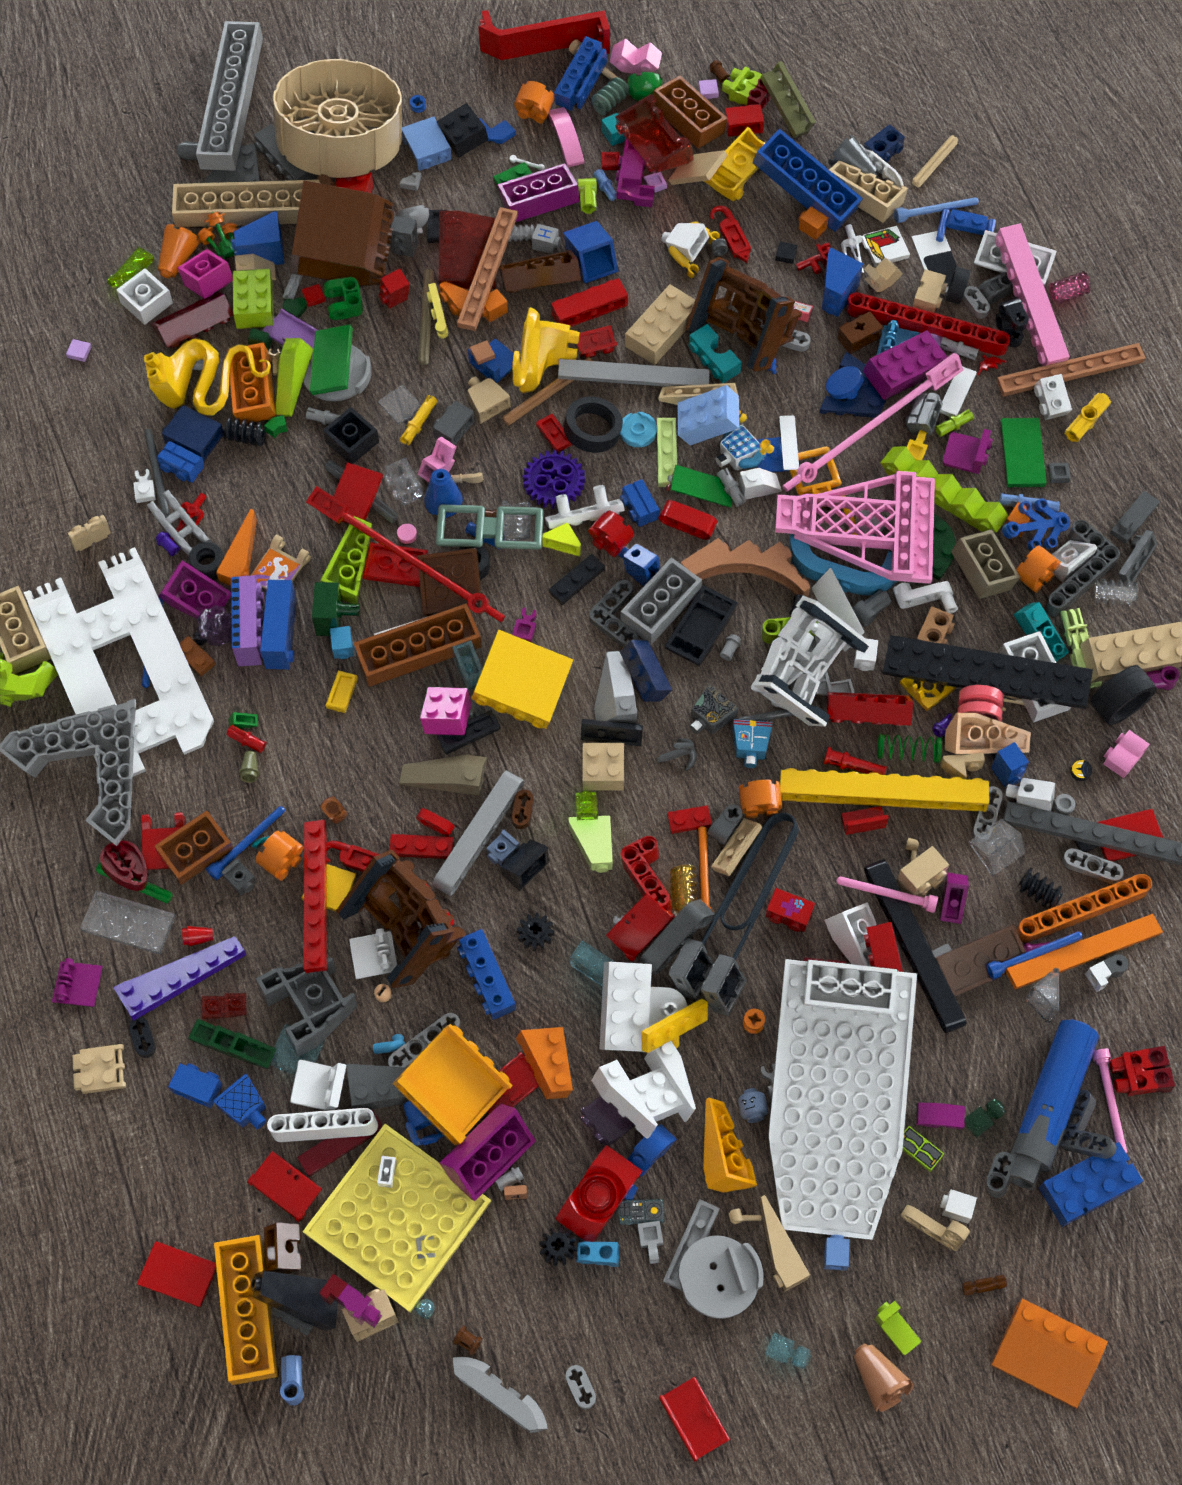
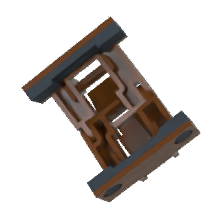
[686,257,802,372]
[336,849,465,988]

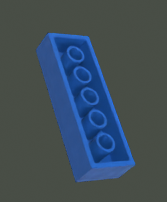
[752,129,863,232]

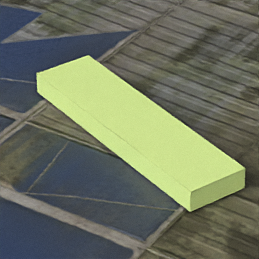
[657,418,677,487]

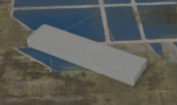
[663,1199,720,1292]

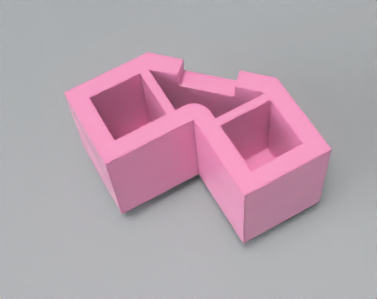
[609,39,662,75]

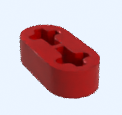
[416,808,455,837]

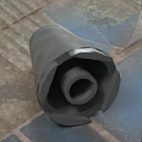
[828,135,878,178]

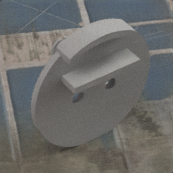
[303,345,372,401]
[678,1236,763,1319]

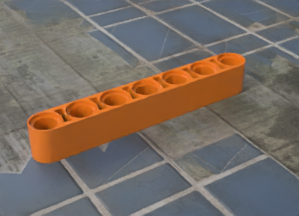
[1017,874,1152,943]

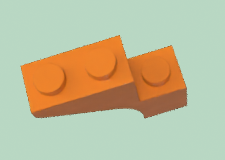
[439,282,508,323]

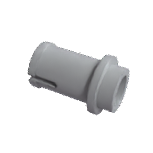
[720,634,741,661]
[496,1167,524,1192]

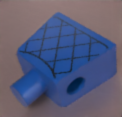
[618,544,661,587]
[213,1073,266,1130]

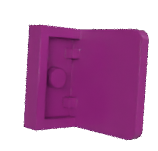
[942,429,993,474]

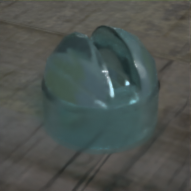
[415,1299,435,1320]

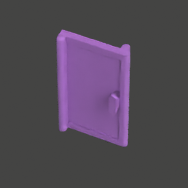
[262,309,317,349]

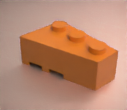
[516,1027,573,1099]

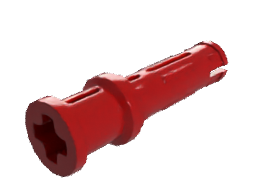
[823,747,887,775]

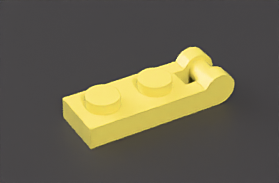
[426,283,449,339]

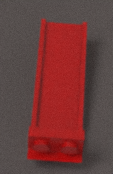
[478,10,610,60]

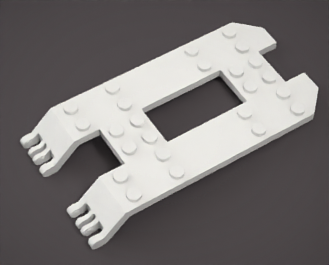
[24,547,214,777]

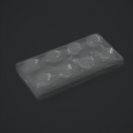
[80,891,176,955]

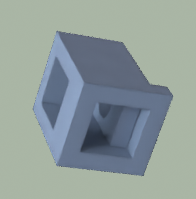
[487,830,519,867]

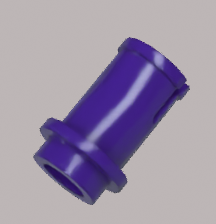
[156,532,180,556]
[932,713,955,738]

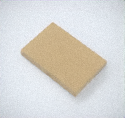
[668,150,727,185]

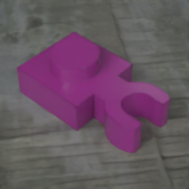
[512,608,537,643]

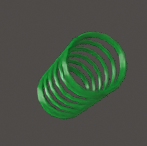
[877,733,942,763]

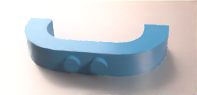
[789,534,898,596]

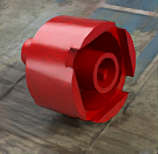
[588,510,634,558]

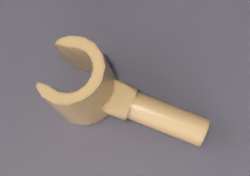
[268,349,280,375]
[905,838,919,861]
[729,1209,761,1224]

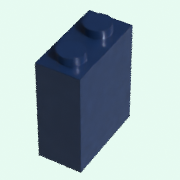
[162,405,224,462]

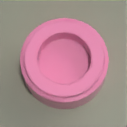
[397,524,417,544]

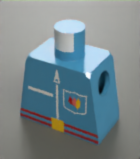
[732,719,773,768]

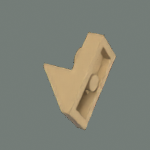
[940,753,985,779]

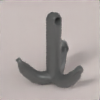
[656,738,697,771]

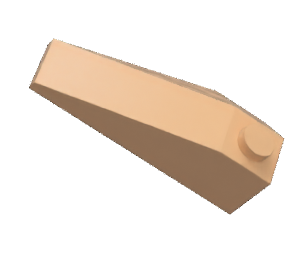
[945,713,1031,754]

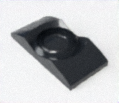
[665,585,738,666]

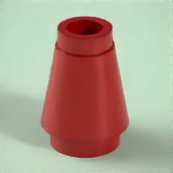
[182,926,213,947]

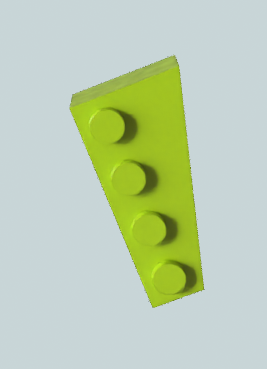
[320,516,372,604]

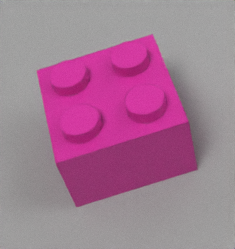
[177,249,233,299]
[420,687,472,735]

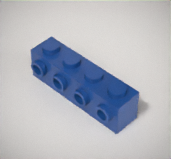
[457,929,516,1020]

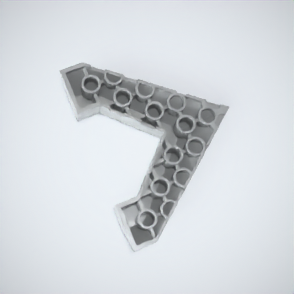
[0,699,136,846]

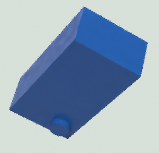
[261,580,297,670]

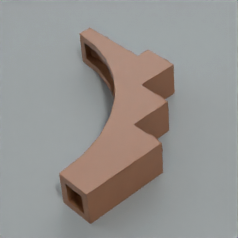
[681,538,810,597]

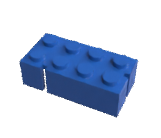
[1039,1142,1143,1227]

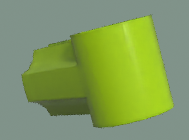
[578,178,597,214]

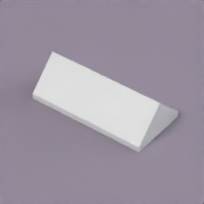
[974,230,1056,285]

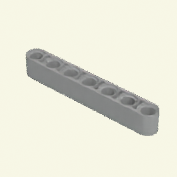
[432,770,525,896]

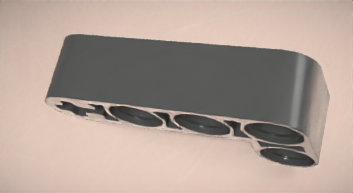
[640,899,716,975]

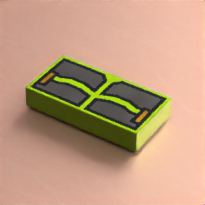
[903,1126,944,1172]

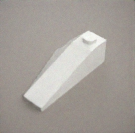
[825,902,876,966]

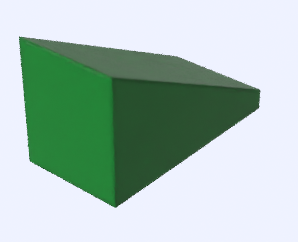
[228,712,258,729]

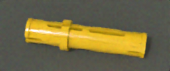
[399,395,437,446]

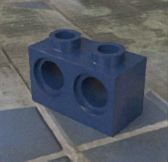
[864,124,905,163]

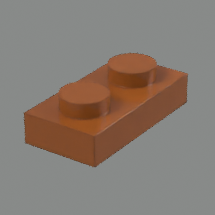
[179,636,216,677]

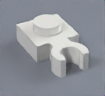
[134,469,156,503]

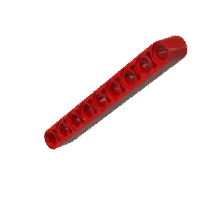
[846,292,1010,356]

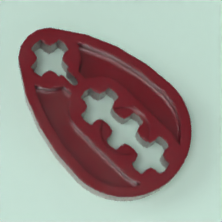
[100,840,147,891]

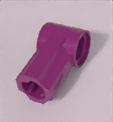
[1145,666,1180,690]

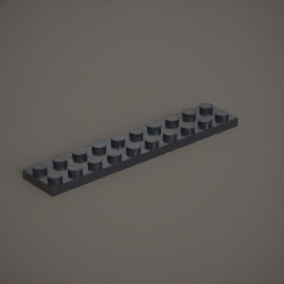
[883,635,1093,710]

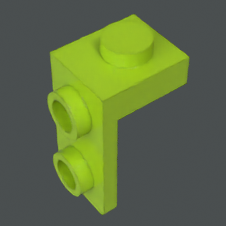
[874,1301,921,1356]

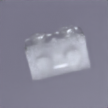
[501,500,532,541]

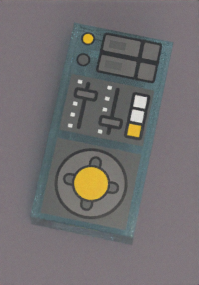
[619,1199,665,1225]

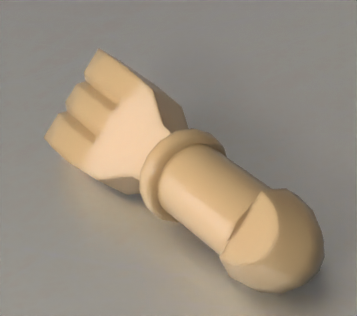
[451,472,484,484]

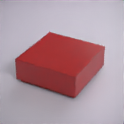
[601,152,620,170]
[301,284,326,307]

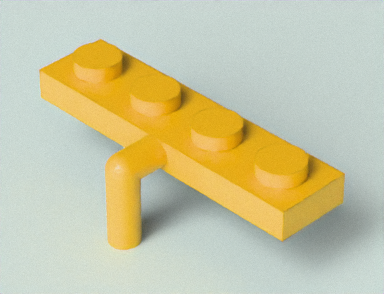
[641,999,708,1053]

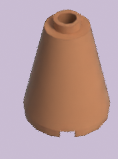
[854,1344,914,1412]

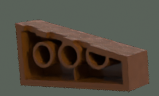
[499,250,581,293]

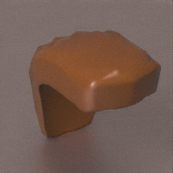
[320,796,348,824]

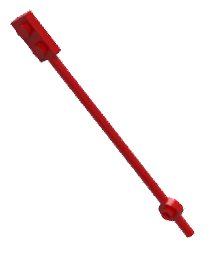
[306,486,505,622]

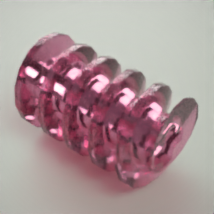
[1048,271,1090,304]

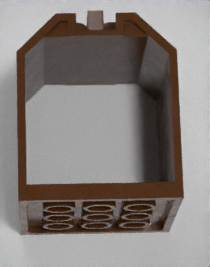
[290,180,394,286]

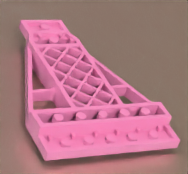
[775,471,935,584]

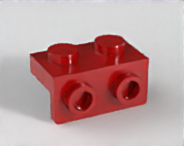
[577,325,618,359]

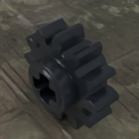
[517,912,554,951]

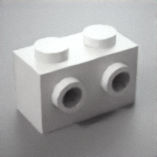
[1034,374,1072,420]

